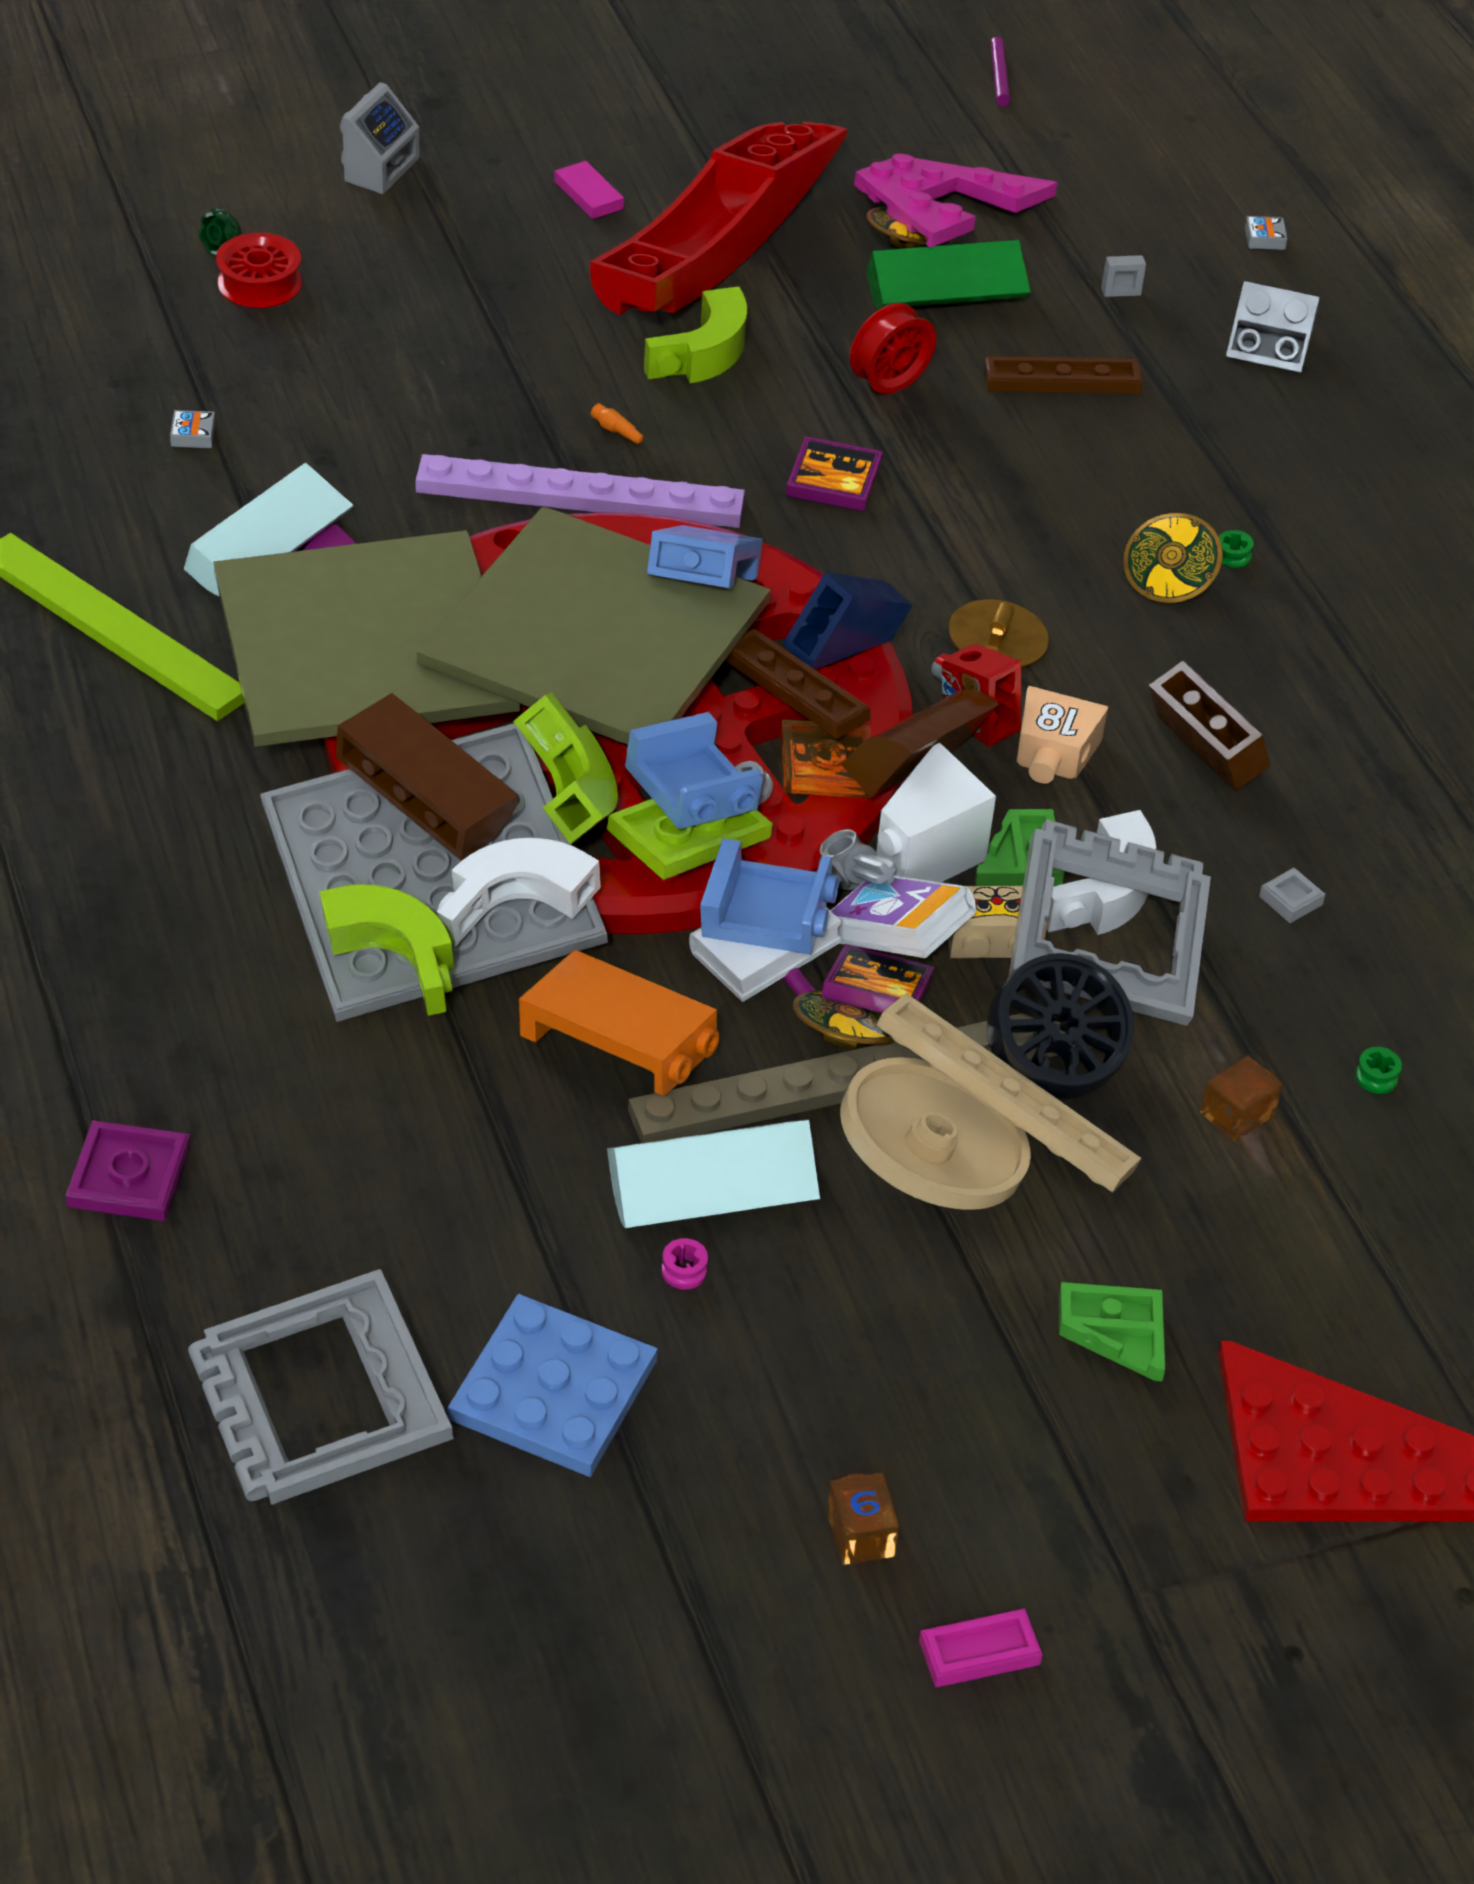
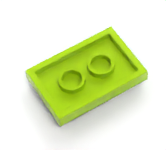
[607,799,773,880]

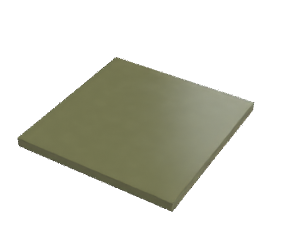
[417,506,771,745]
[213,530,520,747]

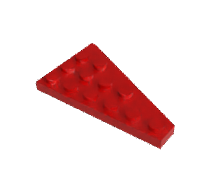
[1218,1341,1474,1522]

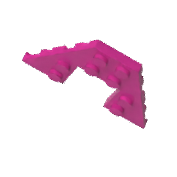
[854,154,1058,248]

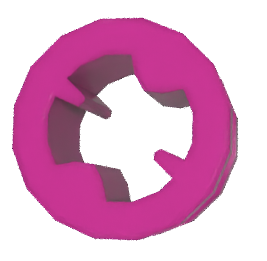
[662,1238,708,1290]

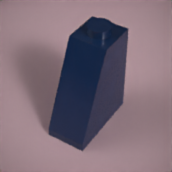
[783,572,913,669]

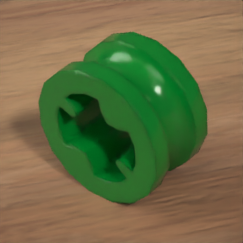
[1219,530,1254,568]
[1355,1047,1402,1094]

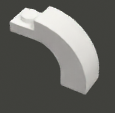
[1046,810,1156,935]
[437,838,601,947]

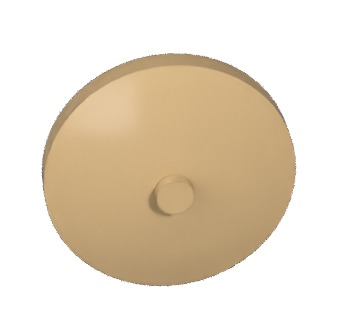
[840,1057,1031,1210]

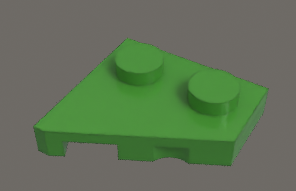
[975,809,1064,886]
[1058,1282,1165,1381]

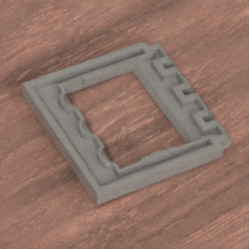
[1009,819,1211,1026]
[188,1269,453,1505]

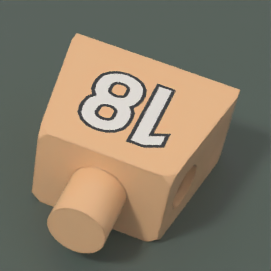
[1017,686,1108,784]

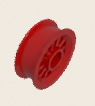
[216,233,302,308]
[849,303,937,394]

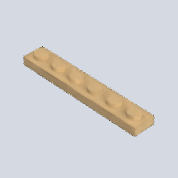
[876,993,1141,1193]

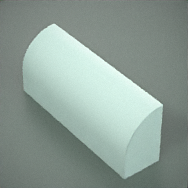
[184,462,353,596]
[607,1120,820,1228]

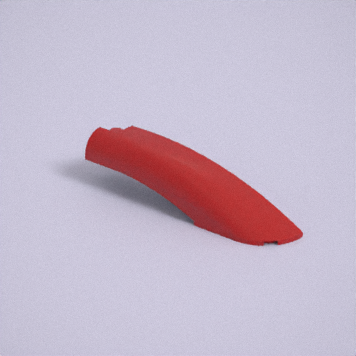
[590,122,848,315]

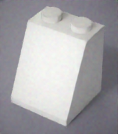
[876,743,996,882]

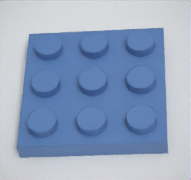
[448,1294,658,1477]

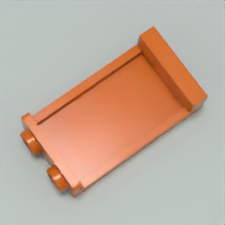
[519,950,719,1097]

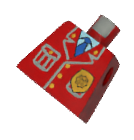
[931,644,1021,747]

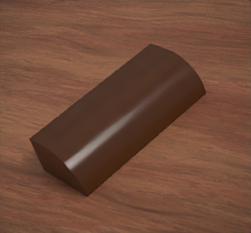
[841,689,999,798]
[336,693,519,861]

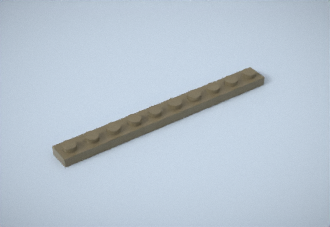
[628,1002,1093,1143]

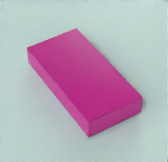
[554,161,624,219]
[919,1608,1042,1688]

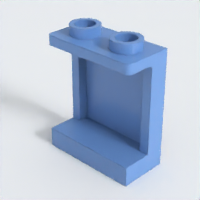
[647,525,763,588]
[625,712,763,829]
[700,838,839,955]

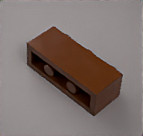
[1149,661,1271,791]

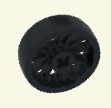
[987,953,1134,1100]

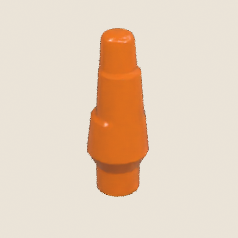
[590,403,644,444]

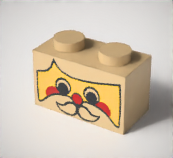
[948,886,1047,958]

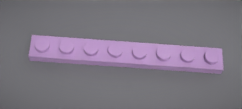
[416,454,745,528]

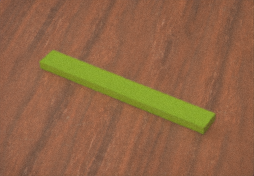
[0,533,244,722]

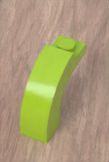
[644,286,747,383]
[513,692,618,844]
[319,884,455,1016]

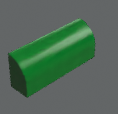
[866,240,1030,309]

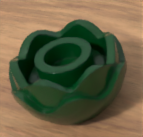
[198,208,241,255]

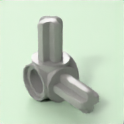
[818,829,897,890]

